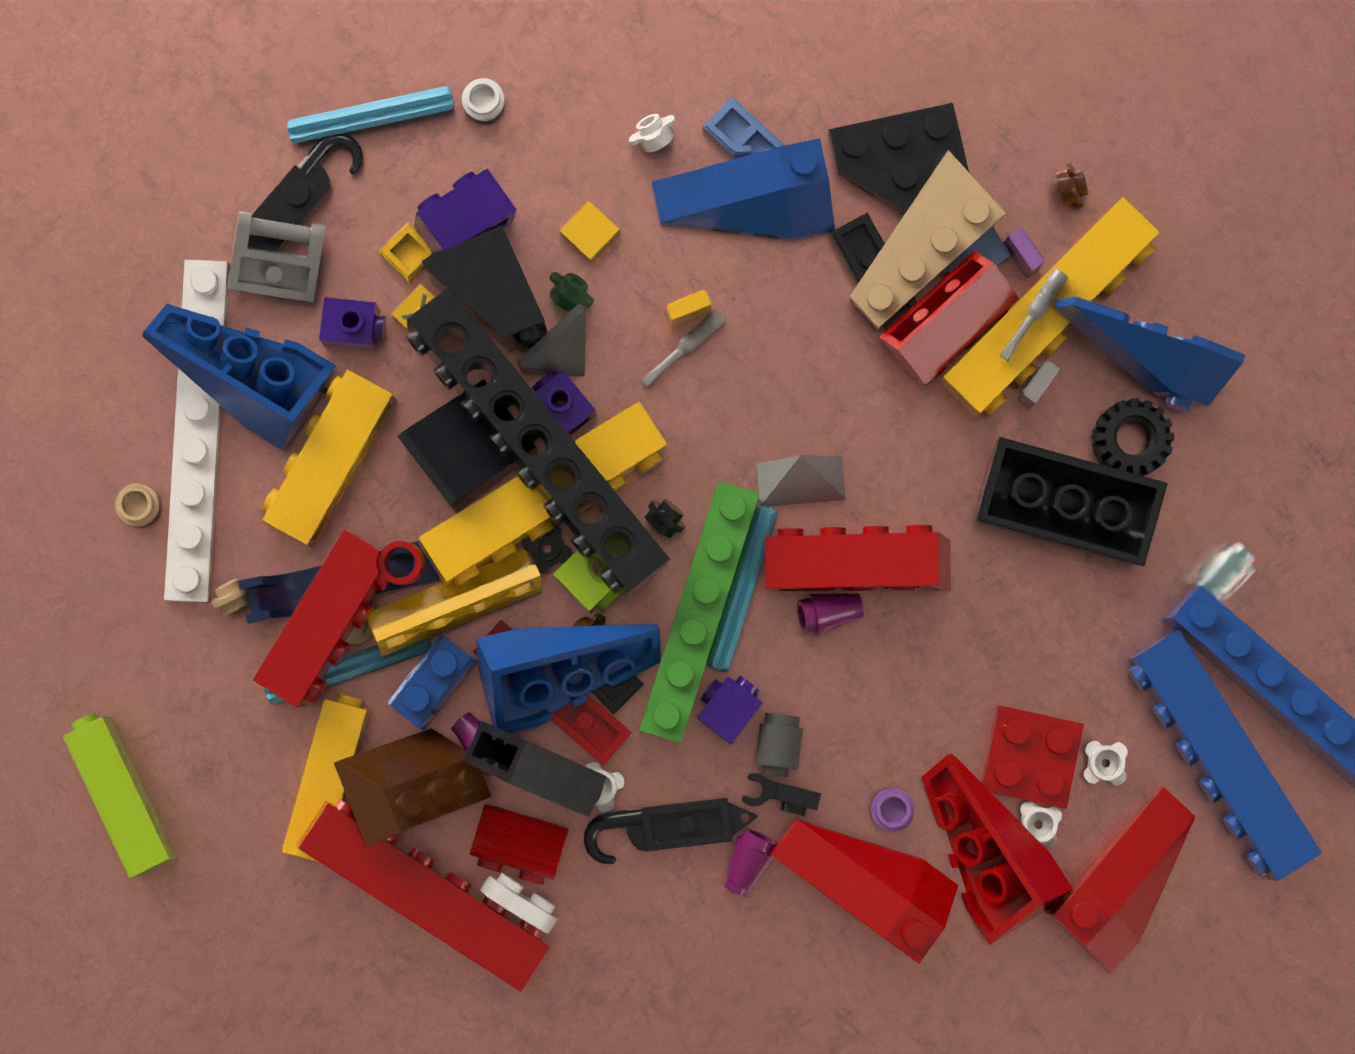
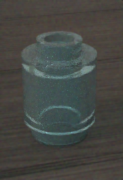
[1191,541,1256,601]

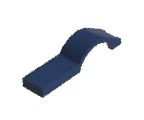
[238,541,439,624]

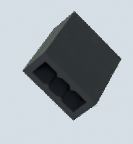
[464,721,607,817]

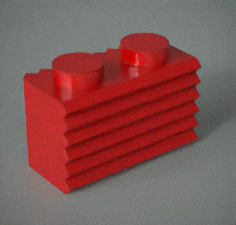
[469,804,570,885]

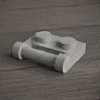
[227,211,325,302]

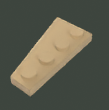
[849,150,1006,330]

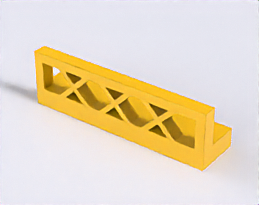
[367,549,542,657]

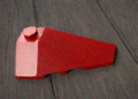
[922,753,1073,945]
[1045,787,1196,973]
[770,819,959,964]

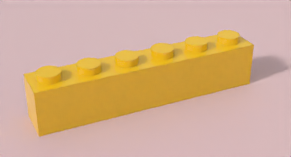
[939,197,1160,419]
[418,401,667,587]

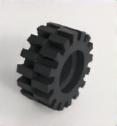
[1092,398,1174,476]

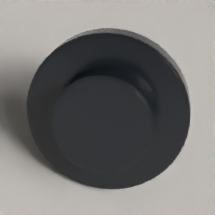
[645,499,685,538]

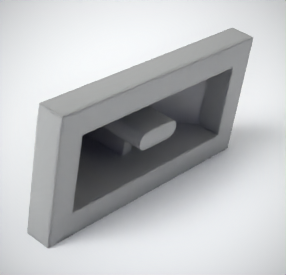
[756,455,846,507]

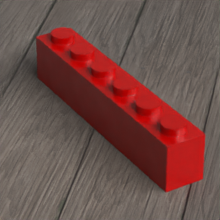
[297,799,550,992]

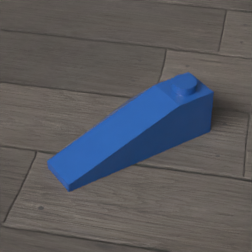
[1054,297,1245,412]

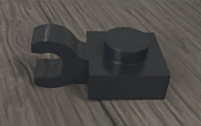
[741,773,821,816]

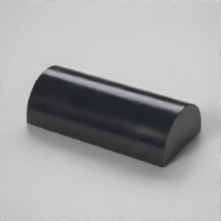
[975,437,1168,567]

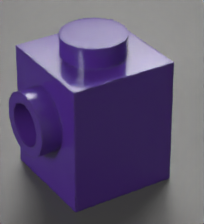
[319,297,386,352]
[532,370,597,437]
[696,675,763,745]

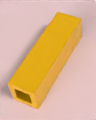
[282,693,371,862]

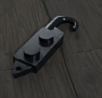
[248,133,363,252]
[584,798,758,864]

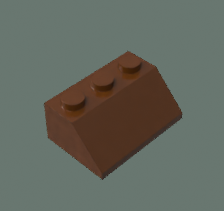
[334,728,491,846]

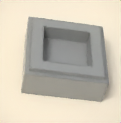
[1018,360,1060,409]

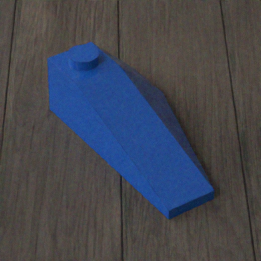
[652,138,835,240]
[142,304,336,450]
[476,624,661,733]

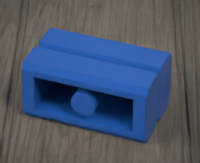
[387,634,478,730]

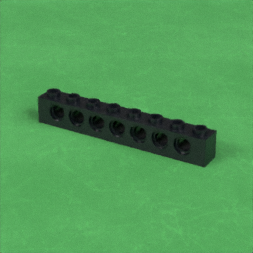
[406,287,670,598]

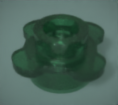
[549,272,594,312]

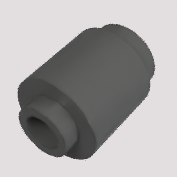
[755,713,803,777]

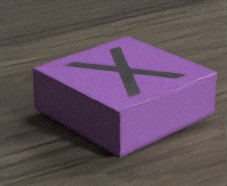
[1003,228,1045,279]

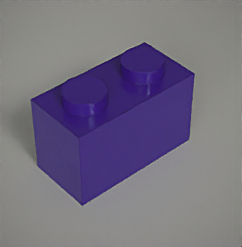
[413,168,517,255]

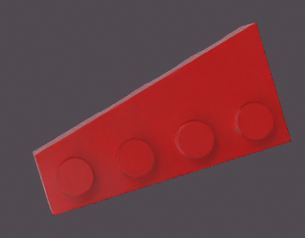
[765,525,951,592]

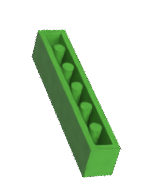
[639,481,760,744]

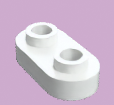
[480,873,558,934]

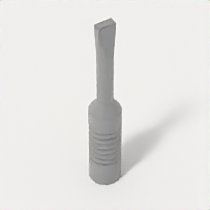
[1000,269,1068,361]
[641,309,726,387]

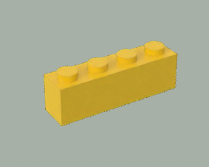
[262,369,397,549]

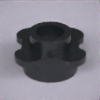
[522,524,573,574]

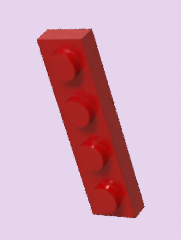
[473,620,632,766]

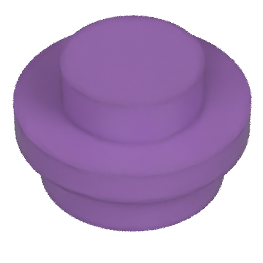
[871,788,914,832]

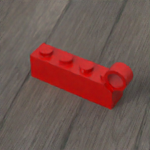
[253,529,425,708]

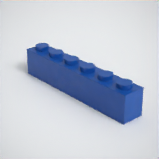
[1163,585,1355,788]
[1128,630,1322,881]

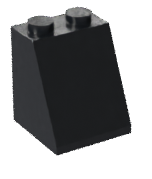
[422,225,548,353]
[397,379,539,514]

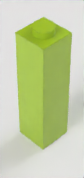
[63,713,177,878]

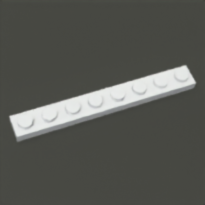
[164,260,230,603]

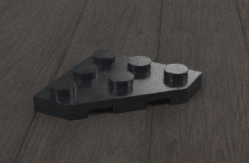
[828,103,969,214]

